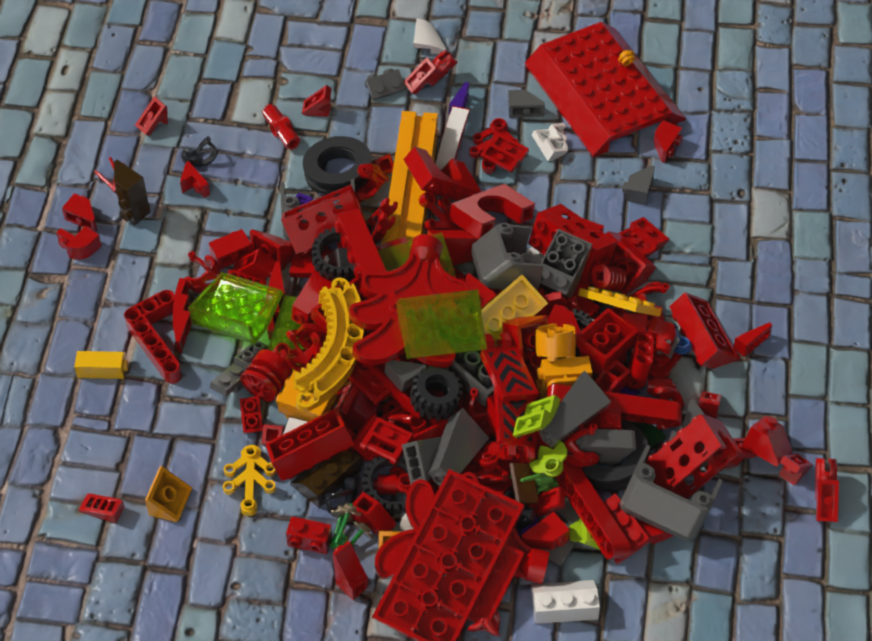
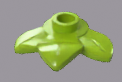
[529,442,567,477]

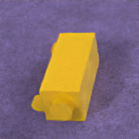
[74,351,129,379]

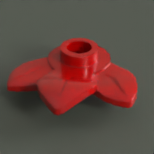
[472,441,503,470]

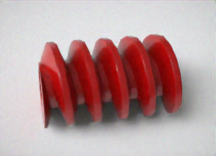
[591,264,627,291]

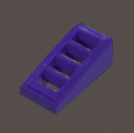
[449,82,469,115]

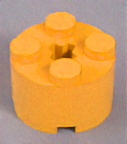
[536,324,576,361]

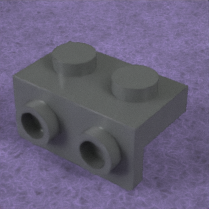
[364,68,406,100]

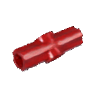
[262,104,300,150]

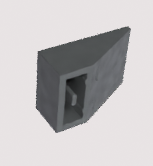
[539,229,593,299]

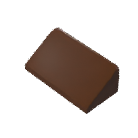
[510,463,539,507]

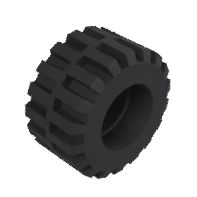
[410,366,463,421]

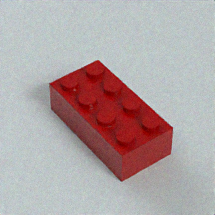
[265,407,354,481]

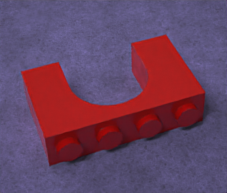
[403,146,482,201]
[449,184,535,239]

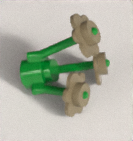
[329,503,372,550]

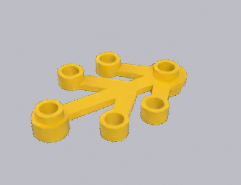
[223,445,276,516]

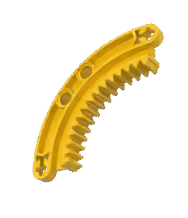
[293,278,364,412]

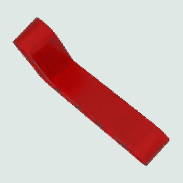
[124,290,182,384]

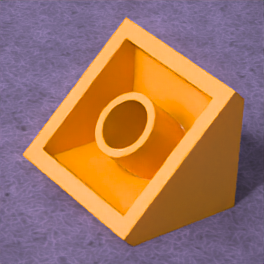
[145,466,192,522]

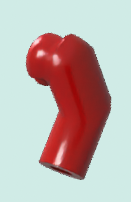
[386,414,416,426]

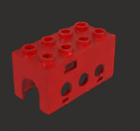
[281,185,366,255]
[528,204,618,282]
[645,414,742,499]

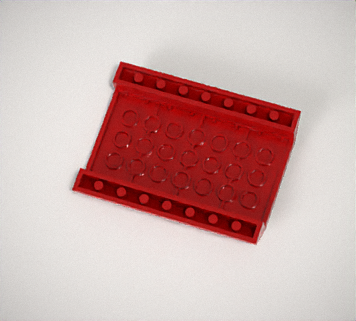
[525,22,686,158]

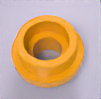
[618,50,636,66]

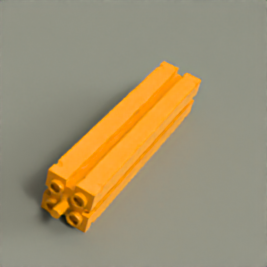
[381,111,438,249]

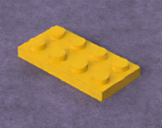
[475,275,548,347]
[578,286,662,317]

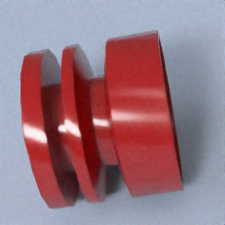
[240,349,293,402]

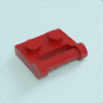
[360,417,413,466]

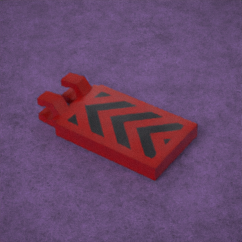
[366,198,398,245]
[479,332,539,402]
[494,388,537,464]

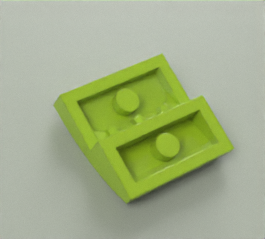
[513,395,560,438]

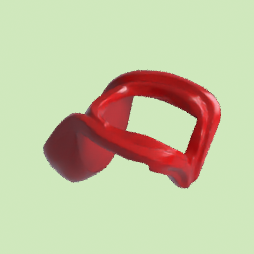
[467,610,501,637]

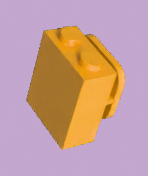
[535,356,593,398]
[276,371,338,422]

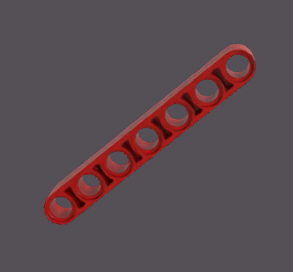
[547,384,682,427]
[554,451,631,559]

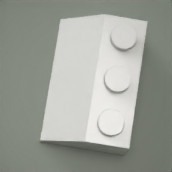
[531,580,600,624]

